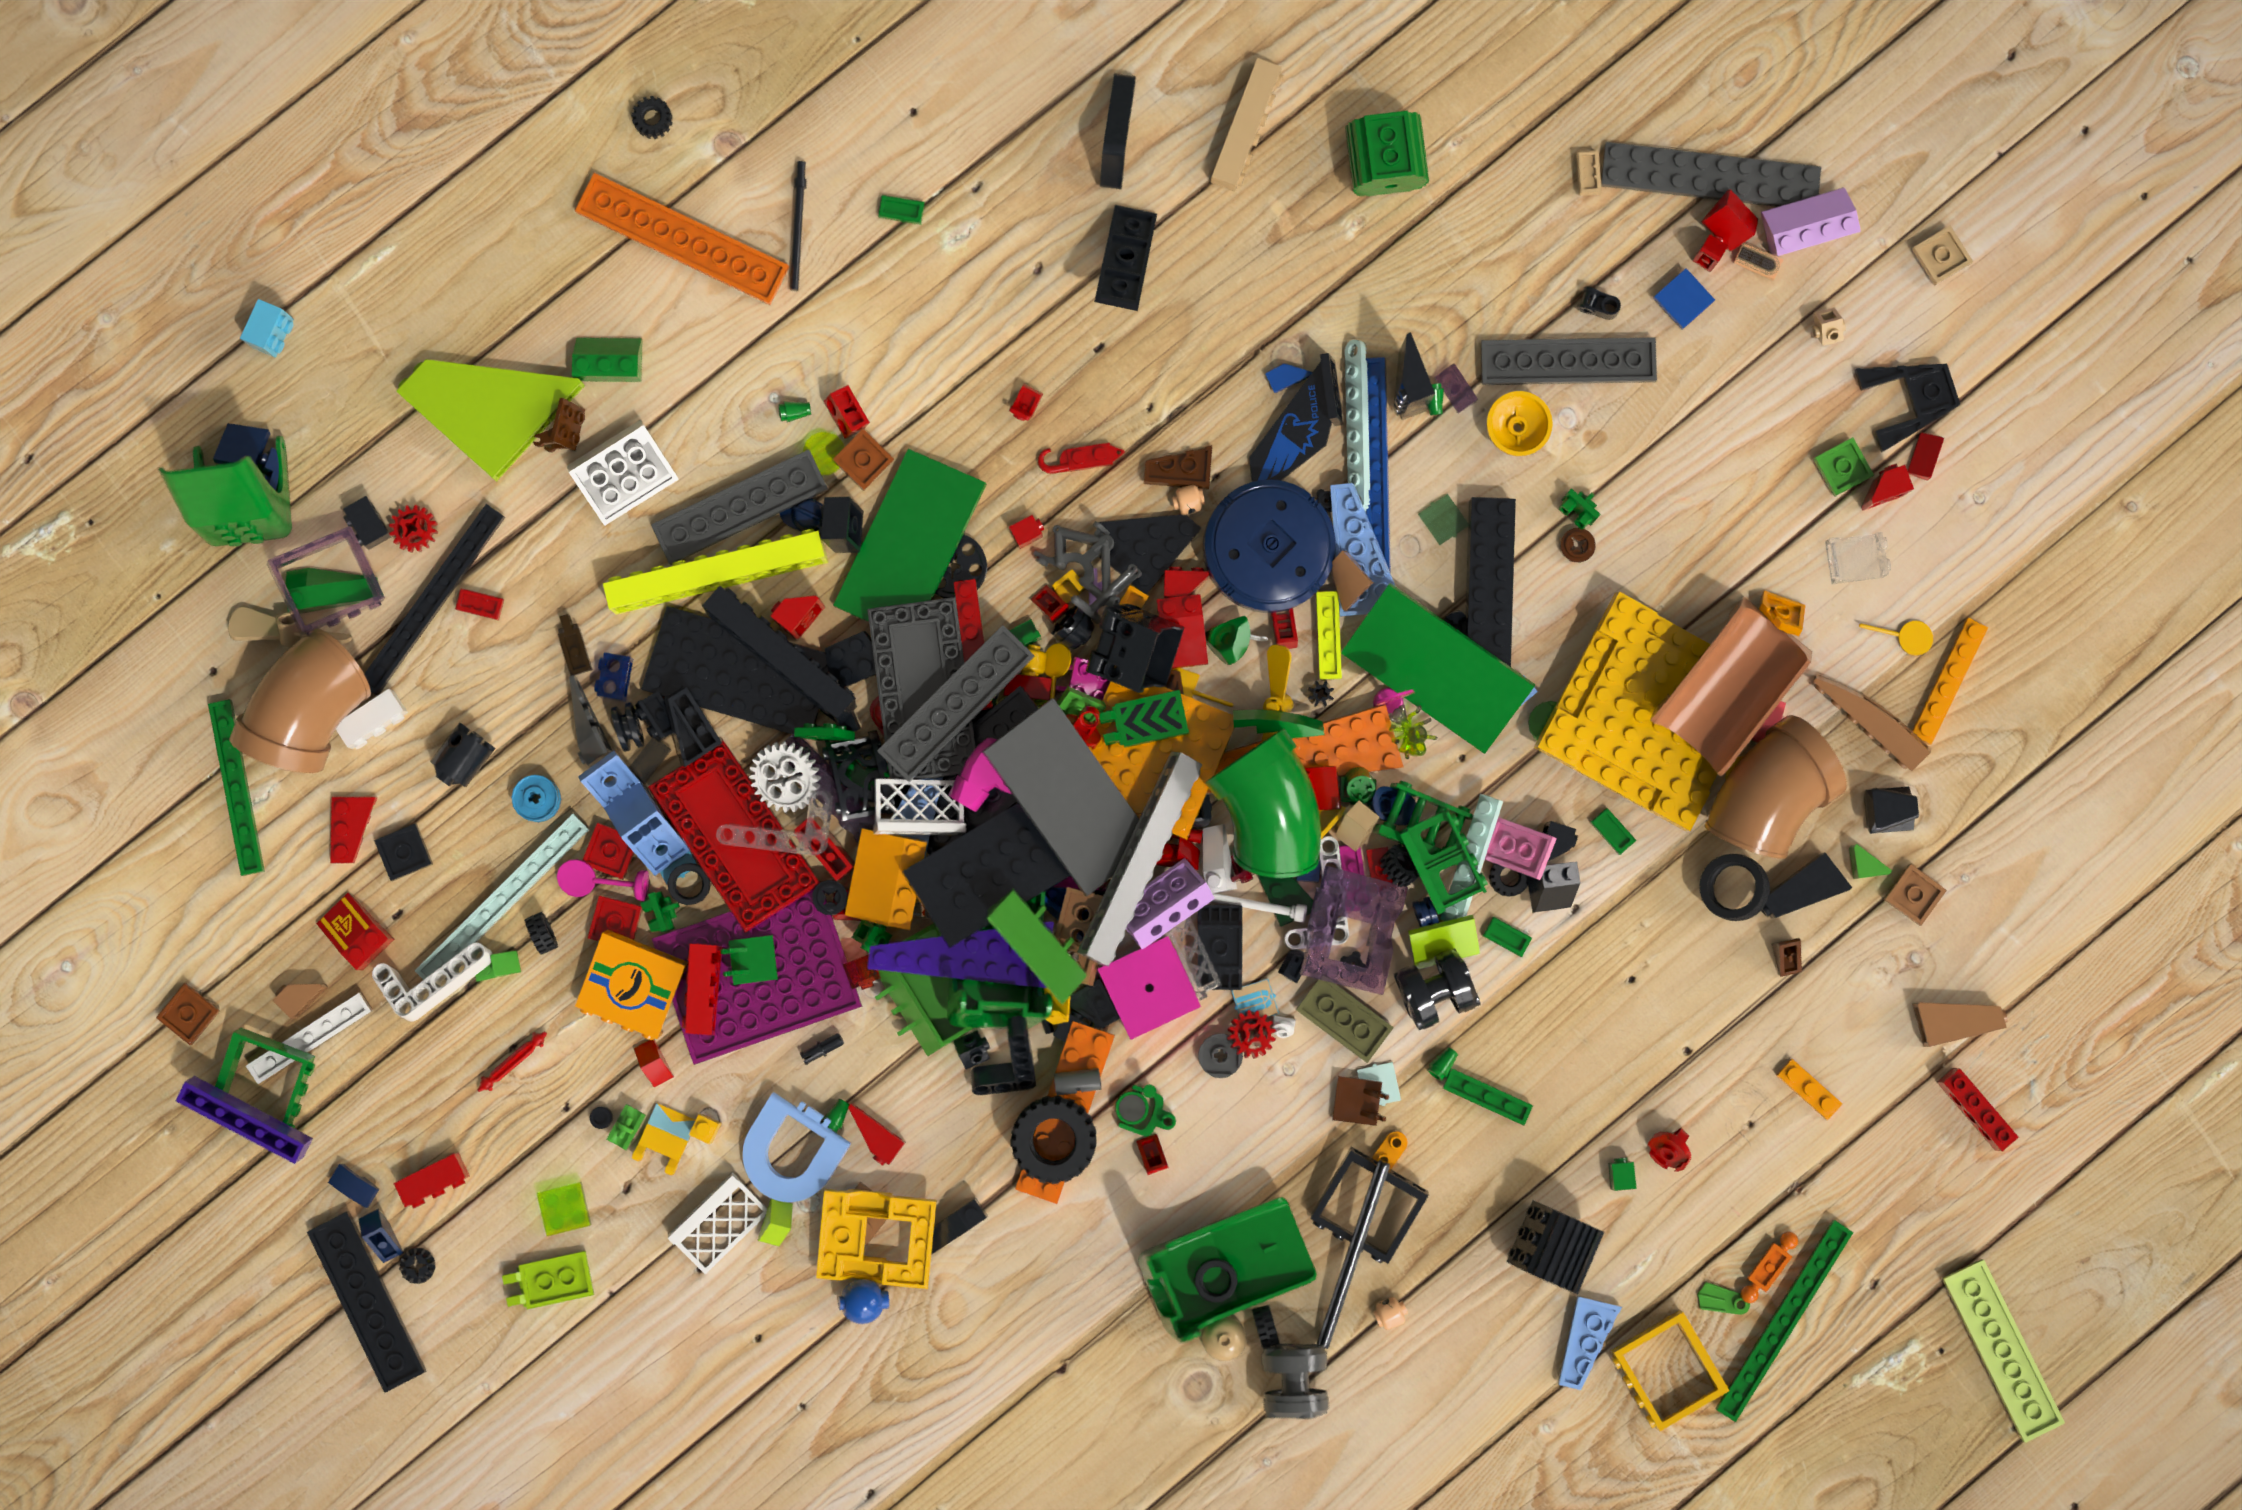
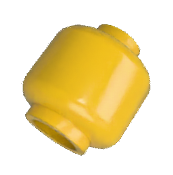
[1020,645,1047,677]

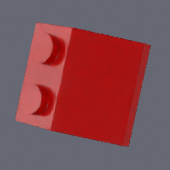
[1861,464,1914,511]

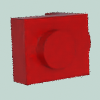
[1009,384,1043,421]

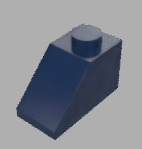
[358,1209,403,1263]

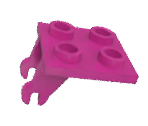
[1055,657,1110,701]

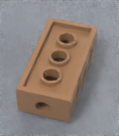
[1055,887,1103,986]

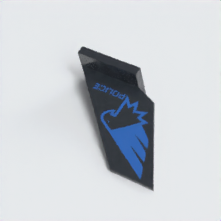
[1249,353,1344,482]

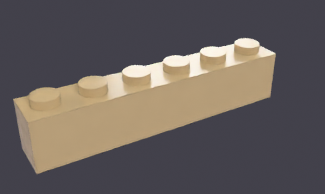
[1211,58,1284,191]

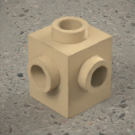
[1812,307,1846,346]

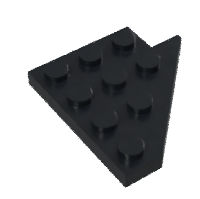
[1098,514,1201,595]

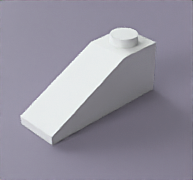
[1203,824,1237,894]

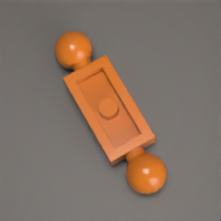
[1741,1232,1798,1303]

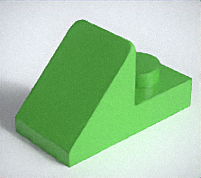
[475,951,521,982]

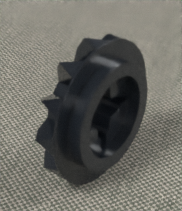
[812,880,848,915]
[399,1248,436,1284]

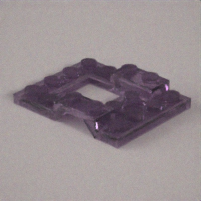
[1300,866,1408,995]

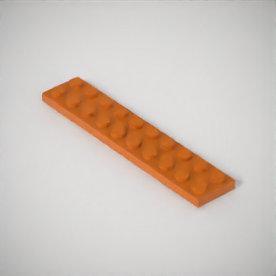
[575,173,789,305]

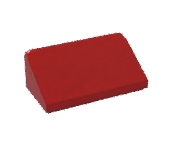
[1907,433,1944,481]

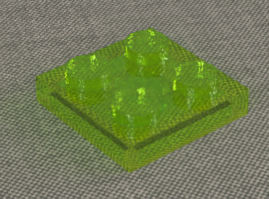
[537,1182,592,1236]

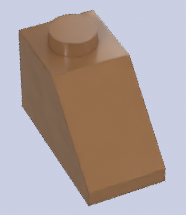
[272,984,328,1019]

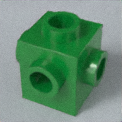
[851,920,892,953]

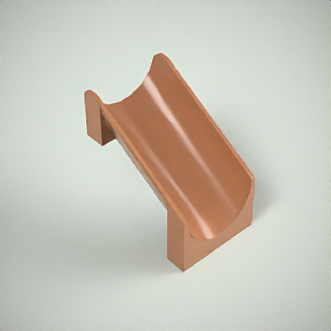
[1650,597,1813,776]

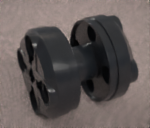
[1393,948,1481,1031]

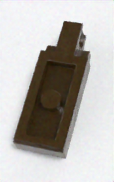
[558,614,593,676]

